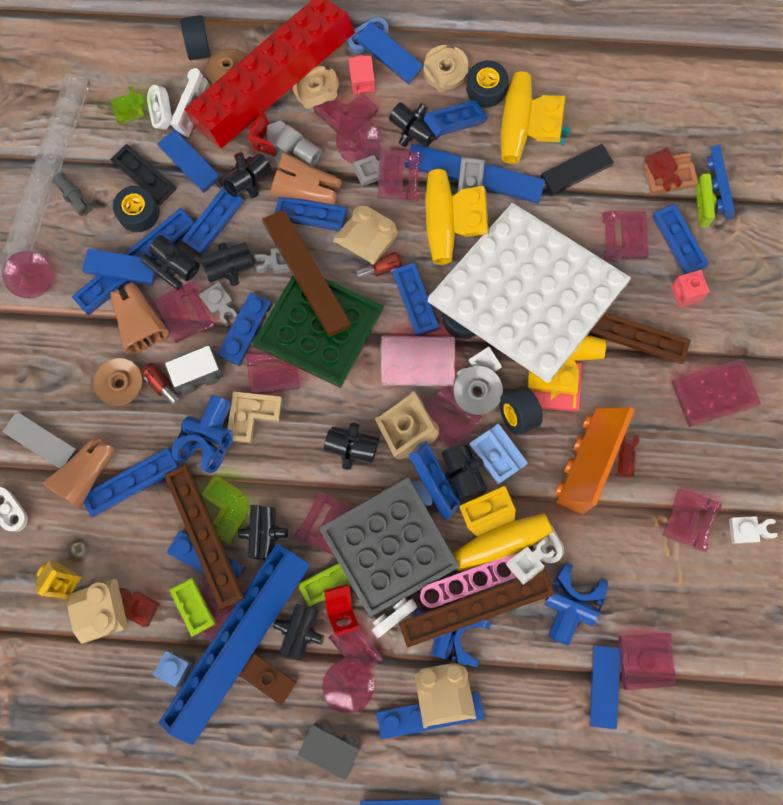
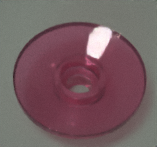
[336,117,380,164]
[2,252,53,299]
[322,660,374,713]

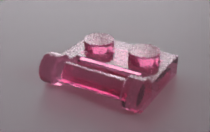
[377,149,422,202]
[602,211,649,261]
[154,282,215,343]
[246,352,300,394]
[426,386,483,447]
[662,488,722,552]
[294,491,352,557]

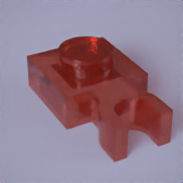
[644,147,682,192]
[119,588,160,627]

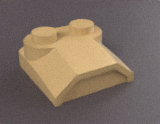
[333,206,398,265]
[375,391,439,460]
[67,579,128,644]
[414,663,476,728]

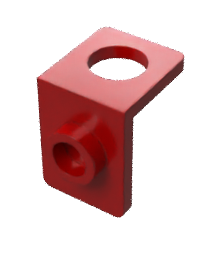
[247,112,277,157]
[324,584,359,635]

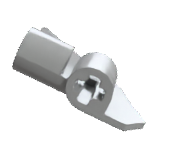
[267,121,322,167]

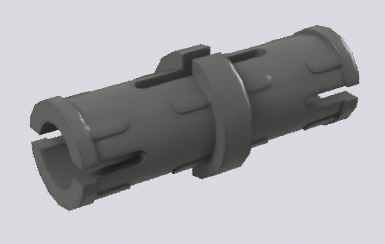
[52,172,92,216]

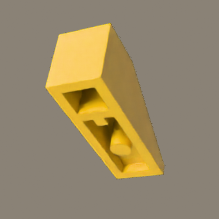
[35,560,82,599]

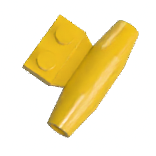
[500,71,566,164]
[425,169,489,265]
[527,335,606,395]
[453,486,553,572]

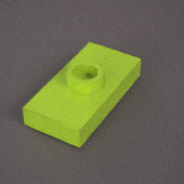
[695,174,716,227]
[298,563,352,608]
[169,577,216,637]

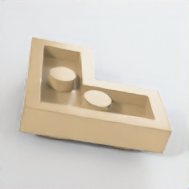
[227,392,283,444]

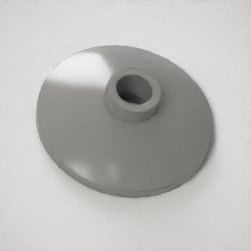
[453,366,503,415]

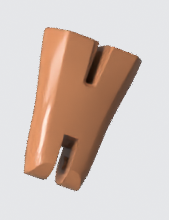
[270,152,342,204]
[110,282,169,354]
[43,436,115,510]

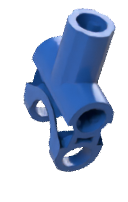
[172,395,233,473]
[544,562,608,646]
[413,604,491,667]

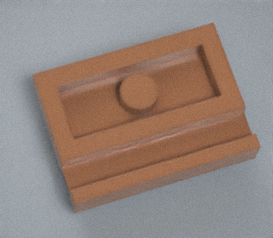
[643,153,698,195]

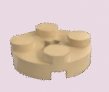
[423,45,468,92]
[293,66,339,109]

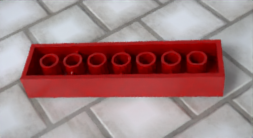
[184,0,355,149]

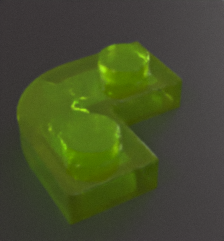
[201,474,248,544]

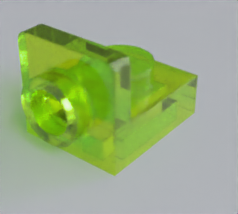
[110,86,145,124]

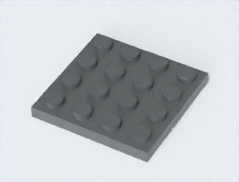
[319,476,459,617]

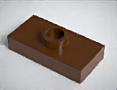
[239,653,297,705]

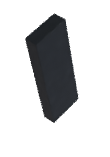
[110,144,177,205]
[541,144,614,196]

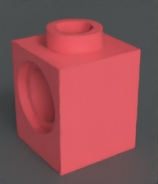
[349,55,375,95]
[671,270,710,308]

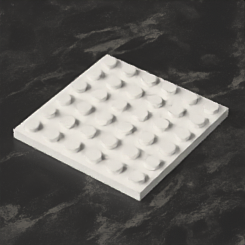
[428,203,631,383]

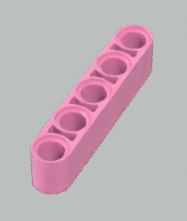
[420,549,534,609]

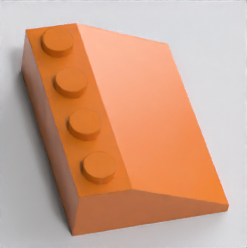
[554,407,635,515]

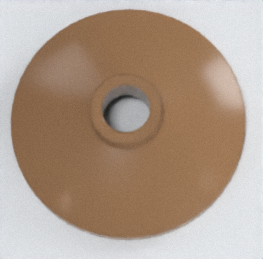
[206,49,245,85]
[93,358,143,406]

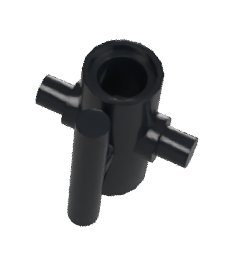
[389,102,440,147]
[215,152,271,198]
[140,235,200,290]
[200,242,255,286]
[323,423,380,470]
[441,444,487,500]
[238,505,288,560]
[273,603,325,661]

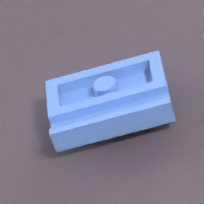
[469,423,528,485]

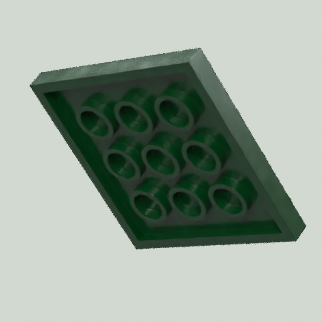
[253,276,384,388]

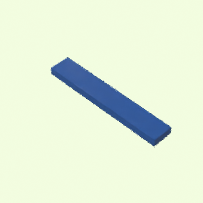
[405,144,545,204]
[72,208,195,316]

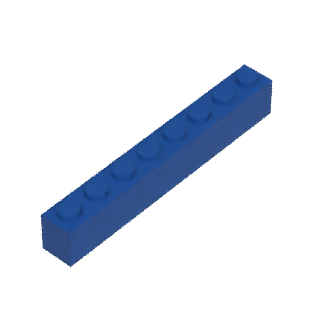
[158,543,310,745]

